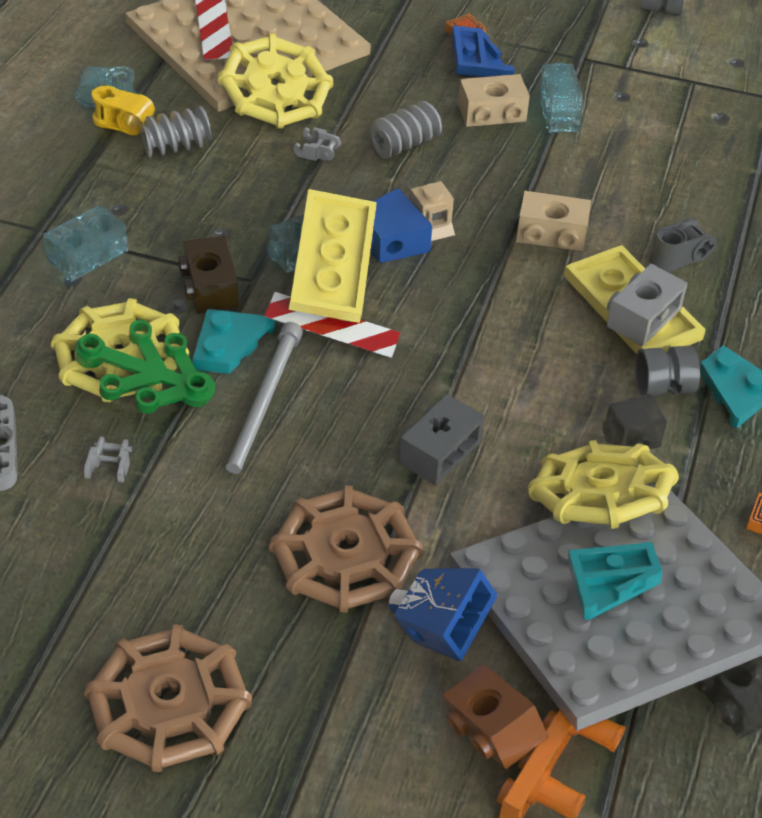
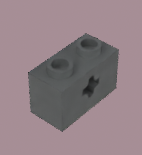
[398,394,485,486]

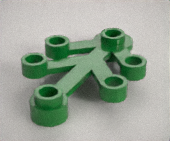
[75,320,216,414]

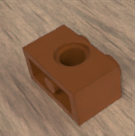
[442,664,548,770]

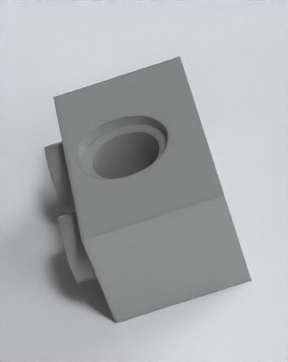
[606,264,688,346]

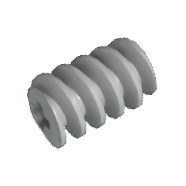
[370,100,442,160]
[140,106,212,158]

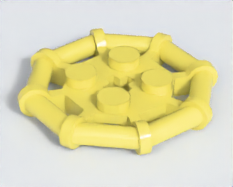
[217,33,333,129]
[51,298,189,403]
[528,440,679,529]

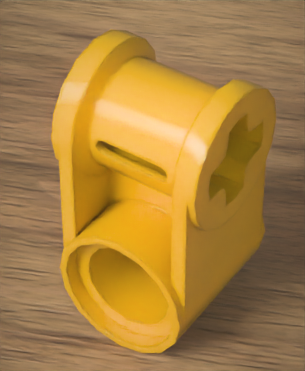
[91,85,155,136]

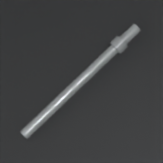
[226,322,303,474]

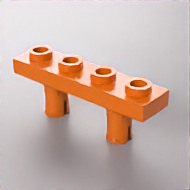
[496,709,626,818]

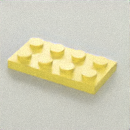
[288,189,377,323]
[564,245,706,354]

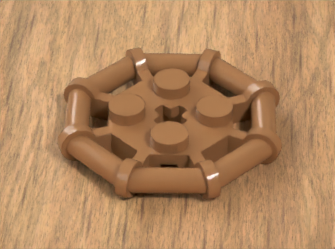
[269,485,424,613]
[84,624,252,772]

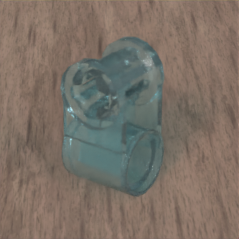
[75,66,138,108]

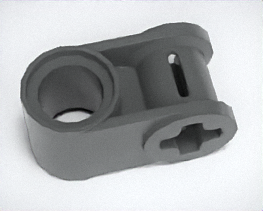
[650,217,717,272]

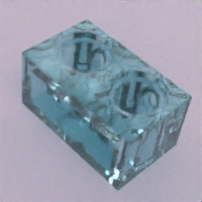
[539,63,584,132]
[43,204,128,281]

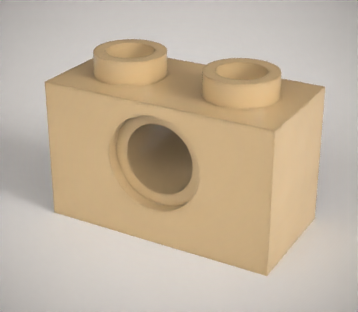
[458,74,530,127]
[516,191,591,252]

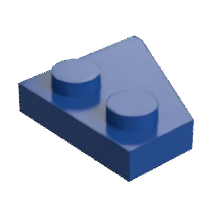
[451,25,515,77]

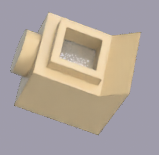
[410,181,455,241]

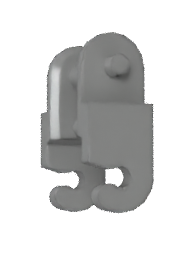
[293,127,341,161]
[84,436,132,483]

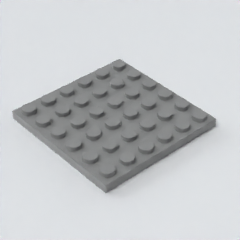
[450,483,762,731]

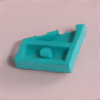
[193,309,276,374]
[700,345,762,429]
[568,542,662,620]

